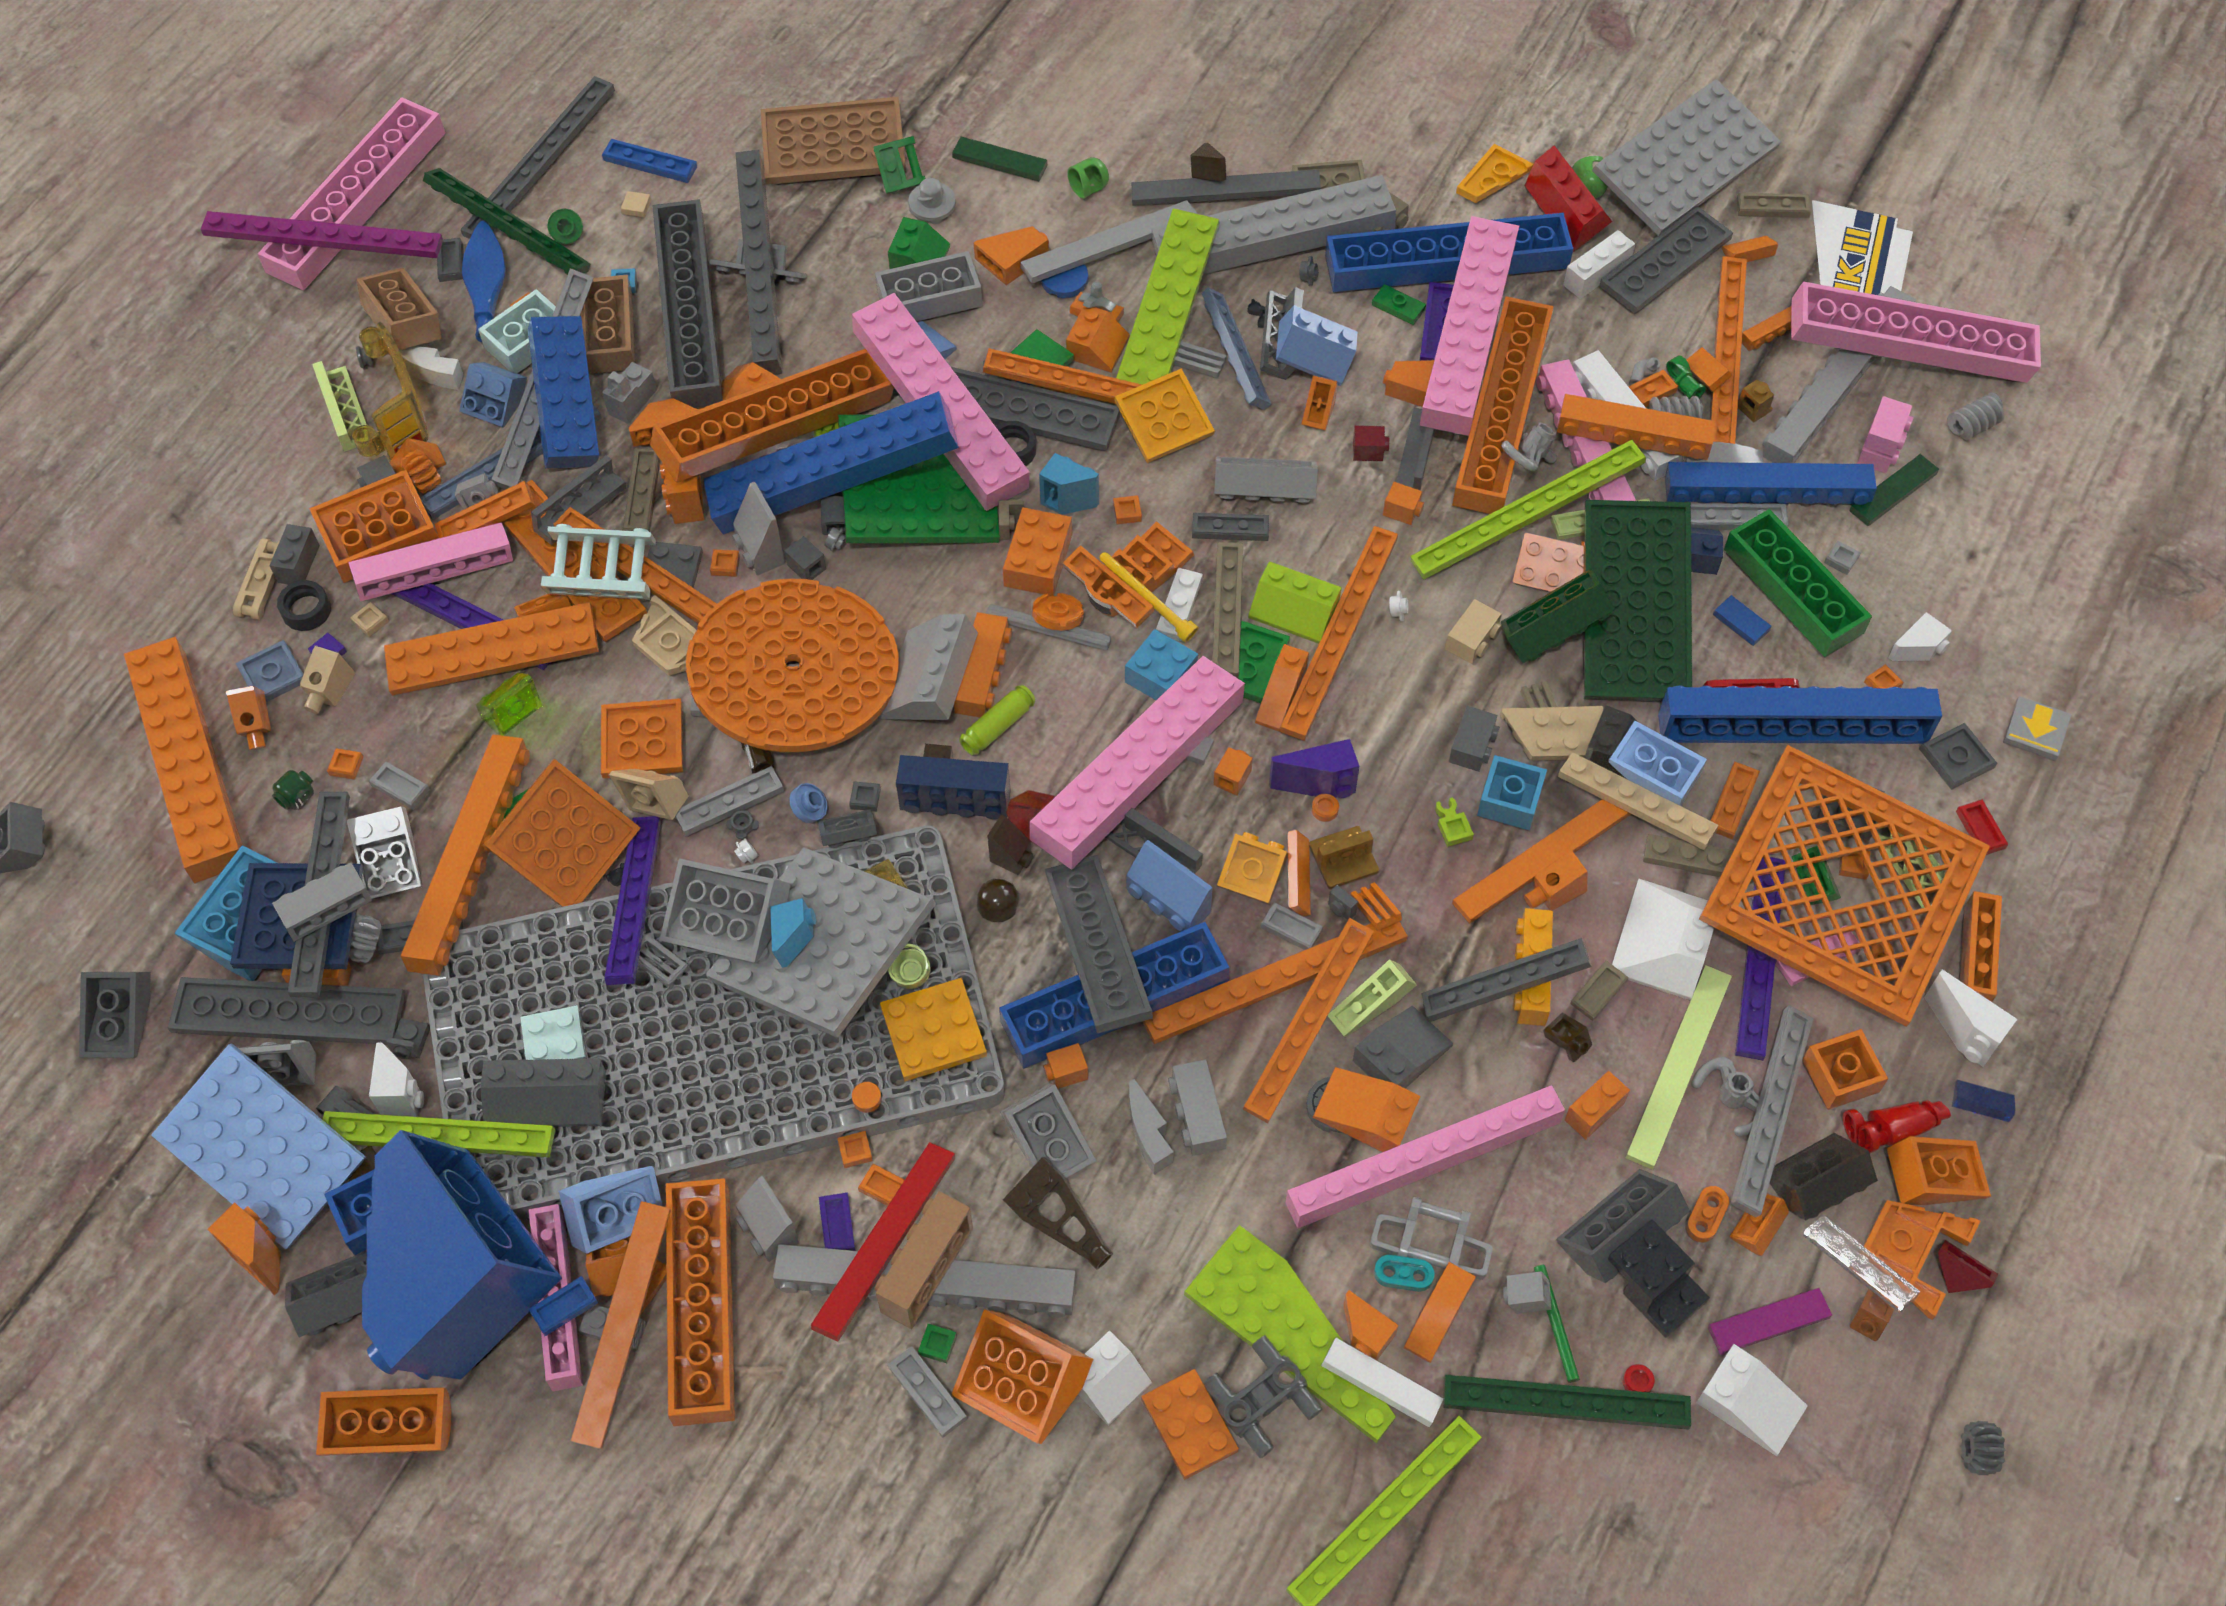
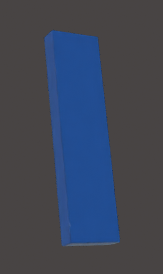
[602,139,697,183]

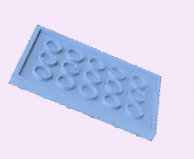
[151,1044,366,1249]

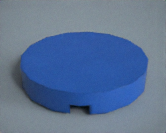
[1041,264,1088,298]

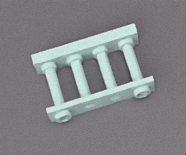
[541,524,656,600]

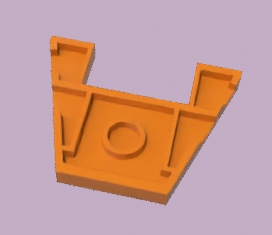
[1861,1200,1981,1320]

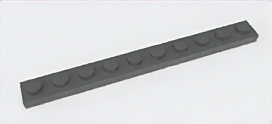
[460,76,615,239]

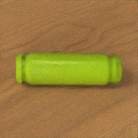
[959,685,1035,755]

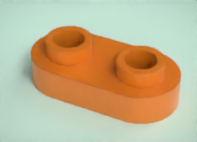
[1686,1186,1729,1243]

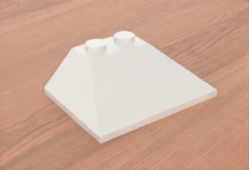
[1612,879,1714,1000]

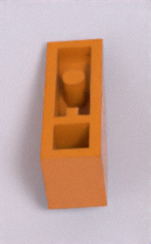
[1255,644,1309,732]

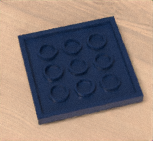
[230,863,363,969]

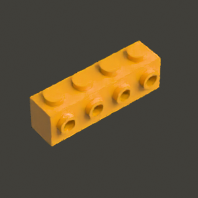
[1513,908,1553,1026]

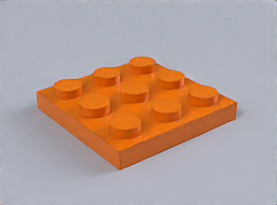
[601,698,683,779]

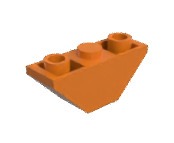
[629,398,698,447]

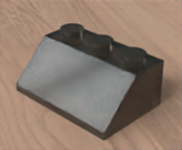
[1769,1133,1878,1221]

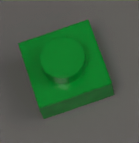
[918,1323,957,1364]

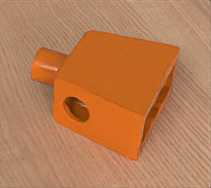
[226,686,271,750]
[1524,850,1588,911]

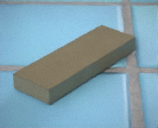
[1737,193,1811,218]

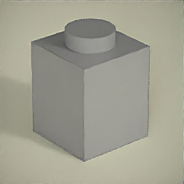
[1503,1271,1552,1314]

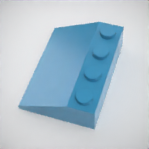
[175,845,277,981]

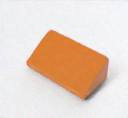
[1722,236,1778,262]
[514,594,571,617]
[1730,1194,1789,1256]

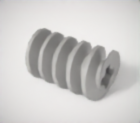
[1947,392,2004,440]
[1648,396,1703,419]

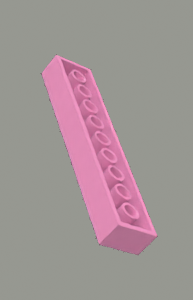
[258,97,445,290]
[1419,216,1519,436]
[1791,282,2041,383]
[852,293,1030,511]
[1030,656,1245,870]

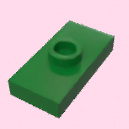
[1372,284,1426,325]

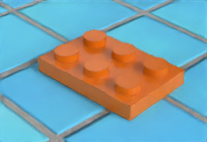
[1141,1369,1239,1480]

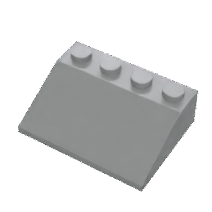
[878,614,978,720]
[659,858,791,963]

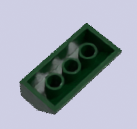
[1501,568,1615,663]

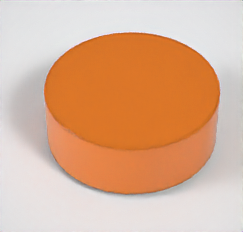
[1312,794,1339,822]
[852,1082,882,1113]

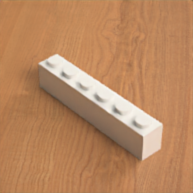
[1573,350,1683,481]

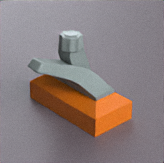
[1070,282,1124,322]

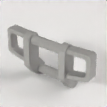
[1370,1196,1493,1280]

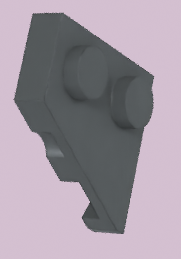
[647,542,703,588]

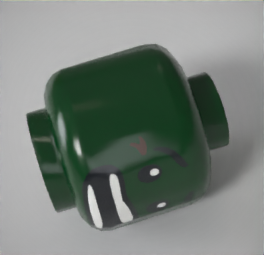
[272,770,314,810]

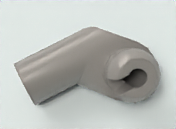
[1629,357,1660,385]

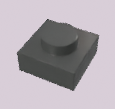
[1328,885,1358,920]

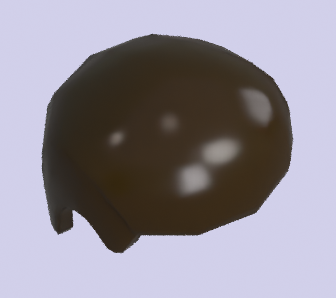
[977,879,1019,922]

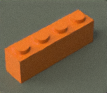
[954,612,1012,718]
[1960,891,2002,1002]

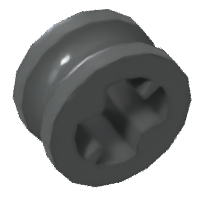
[356,344,374,368]

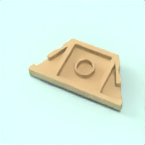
[632,595,697,676]
[1500,706,1603,761]

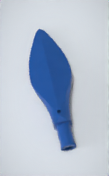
[462,221,506,342]

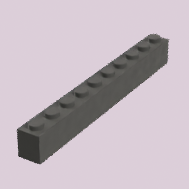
[735,150,782,375]

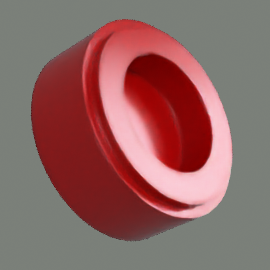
[1622,1364,1655,1392]

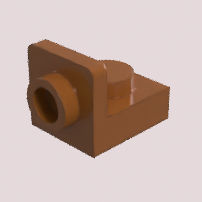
[1850,1286,1898,1341]

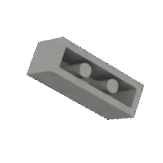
[272,862,372,941]
[1168,1059,1227,1156]

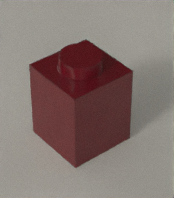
[1353,425,1390,461]

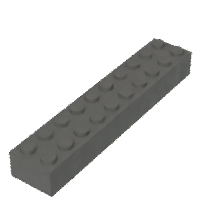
[652,199,723,408]

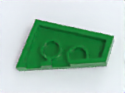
[1238,621,1290,703]

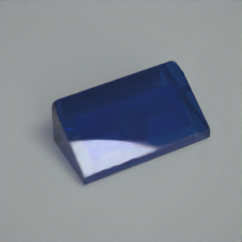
[1952,1080,2016,1122]

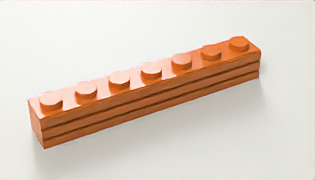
[1742,306,1792,351]

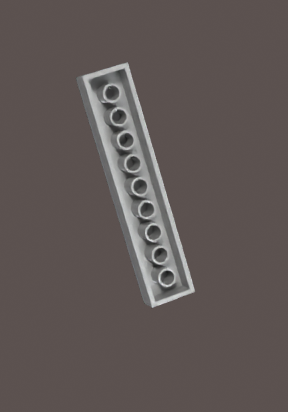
[1152,175,1396,274]

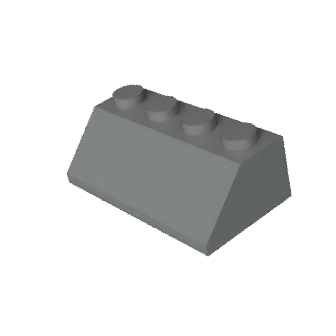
[1214,456,1318,503]

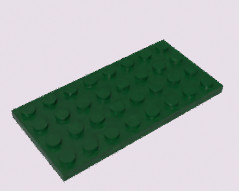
[1584,500,1692,702]

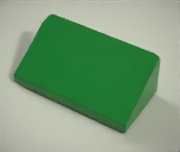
[1792,845,1841,905]

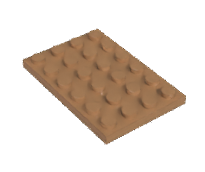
[760,97,906,185]

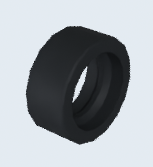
[996,421,1036,466]
[277,580,331,631]

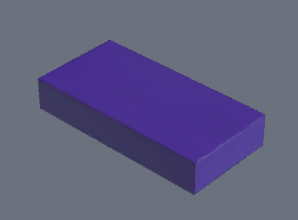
[819,1192,856,1251]

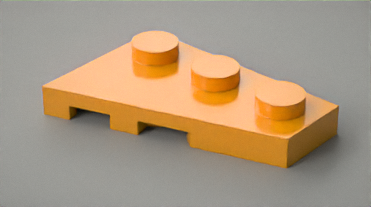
[1456,144,1533,203]

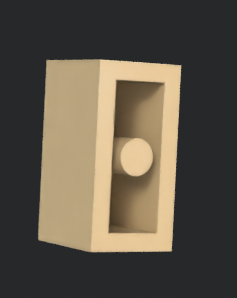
[1445,599,1502,664]

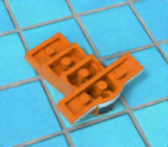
[1063,521,1194,628]

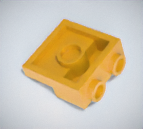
[1217,832,1288,904]

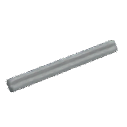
[986,604,1111,650]

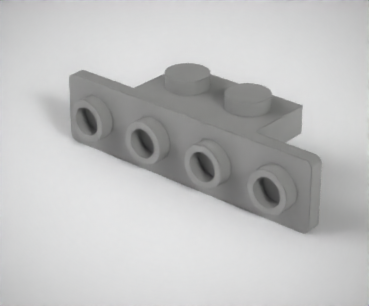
[709,239,807,282]

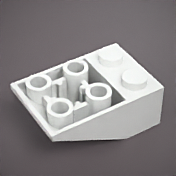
[346,807,422,899]

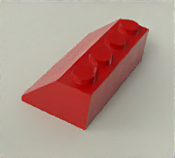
[1524,145,1613,252]

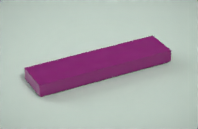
[1708,1288,1832,1355]

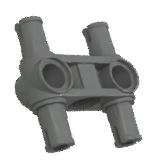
[1204,1335,1322,1459]

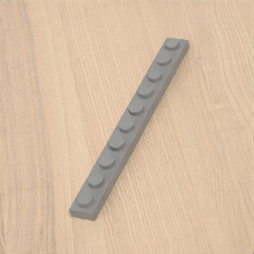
[491,268,594,489]

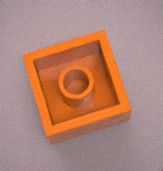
[1802,1029,1888,1110]

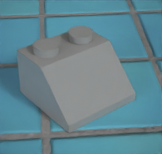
[735,1176,799,1262]

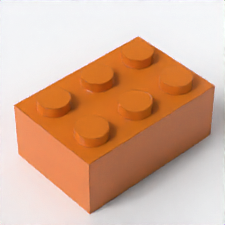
[1003,507,1073,596]

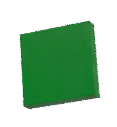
[1010,329,1074,388]

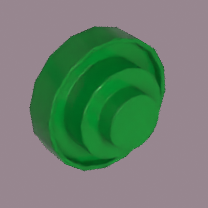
[547,208,584,244]

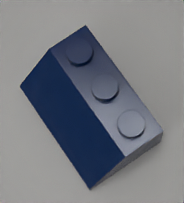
[1691,527,1723,575]

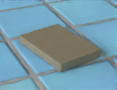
[1292,159,1366,189]

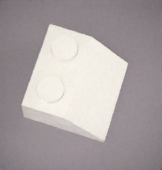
[369,1043,424,1117]
[1078,1330,1152,1426]

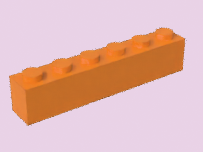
[1557,394,1716,460]

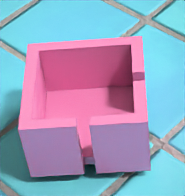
[1857,396,1914,473]

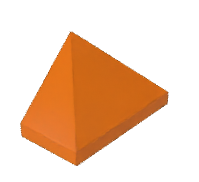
[389,438,446,473]

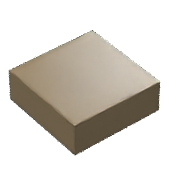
[621,191,651,218]
[350,602,389,637]

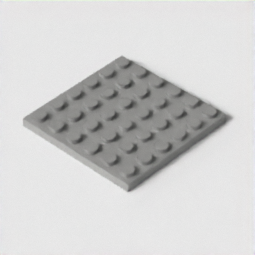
[706,847,935,1038]

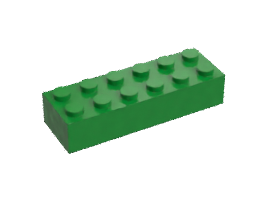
[1724,509,1872,657]

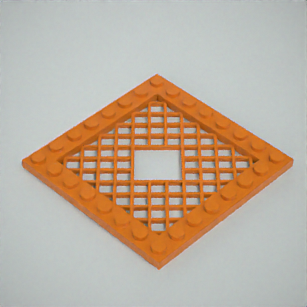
[1699,745,1990,1027]

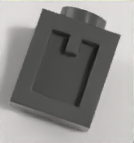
[386,1018,430,1059]

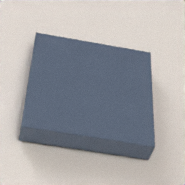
[236,640,304,702]

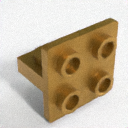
[1309,826,1379,889]

